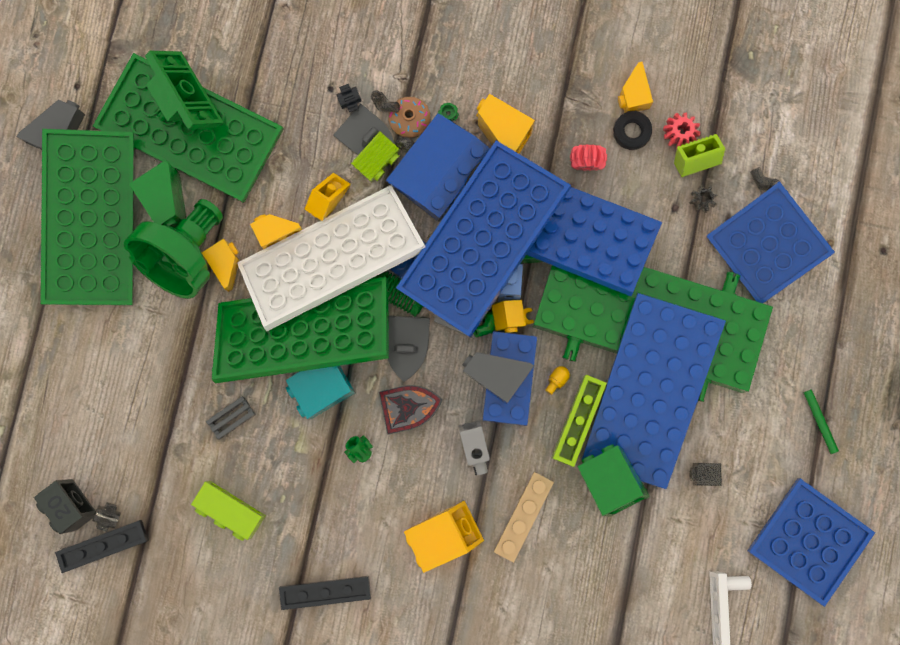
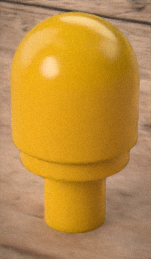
[545,366,570,395]

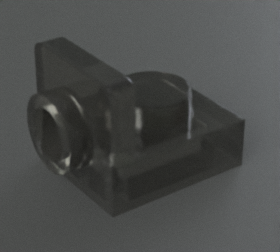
[689,463,722,486]

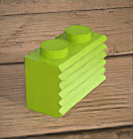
[351,131,400,183]
[674,134,726,177]

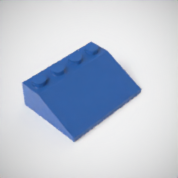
[386,113,490,221]

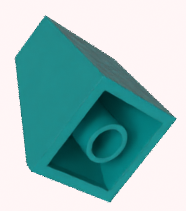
[285,366,356,420]

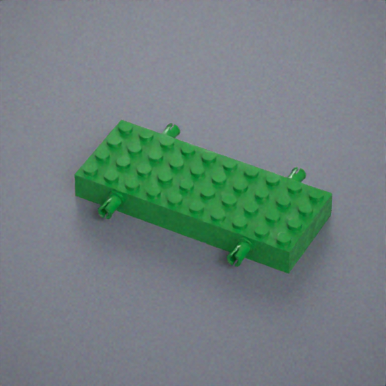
[532,265,773,402]

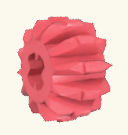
[663,112,701,149]
[570,144,607,171]

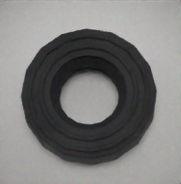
[613,111,652,150]

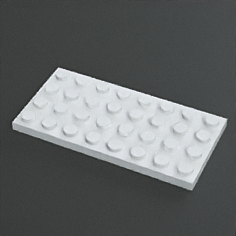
[237,185,425,331]

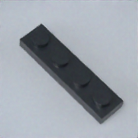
[55,520,149,573]
[279,576,371,610]

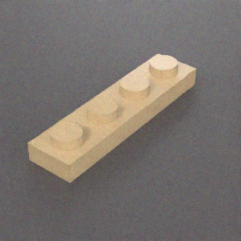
[494,472,554,563]

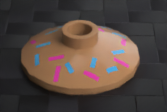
[389,97,430,138]

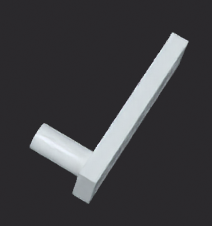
[709,571,752,645]

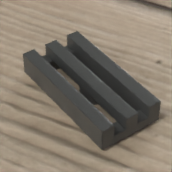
[206,396,256,440]

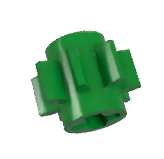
[344,435,373,463]

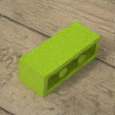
[191,481,266,541]

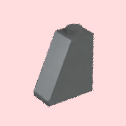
[16,99,85,150]
[462,352,534,404]

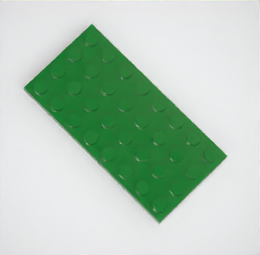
[93,53,284,203]
[40,129,134,305]
[212,277,389,384]

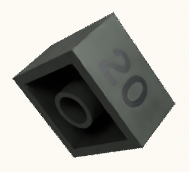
[33,479,97,534]

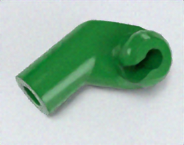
[473,312,495,337]

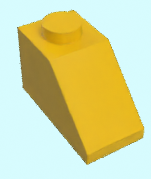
[618,62,653,113]
[305,173,351,221]
[250,214,303,249]
[201,239,240,292]

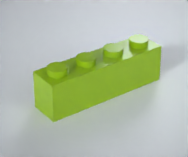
[551,375,607,467]

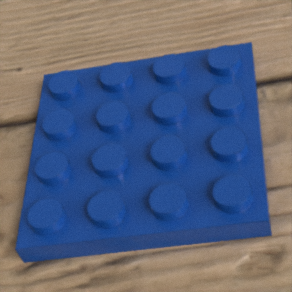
[707,181,835,303]
[747,478,876,607]

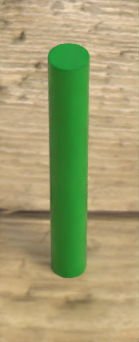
[803,389,839,454]

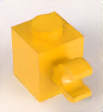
[492,300,534,334]

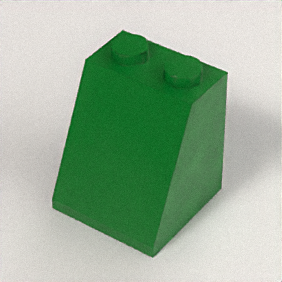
[129,160,186,228]
[577,444,650,517]

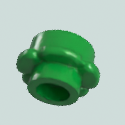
[438,103,459,121]

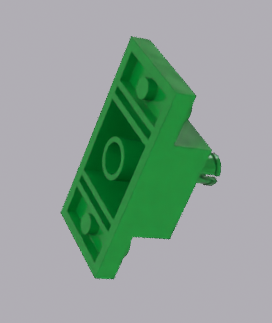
[145,50,224,129]

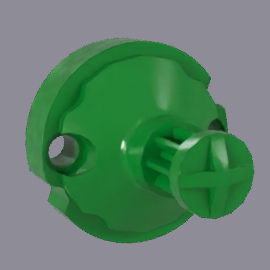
[124,199,223,299]

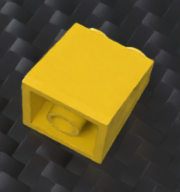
[476,94,535,154]
[404,500,484,573]

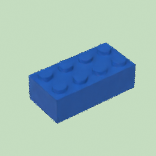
[482,331,537,426]

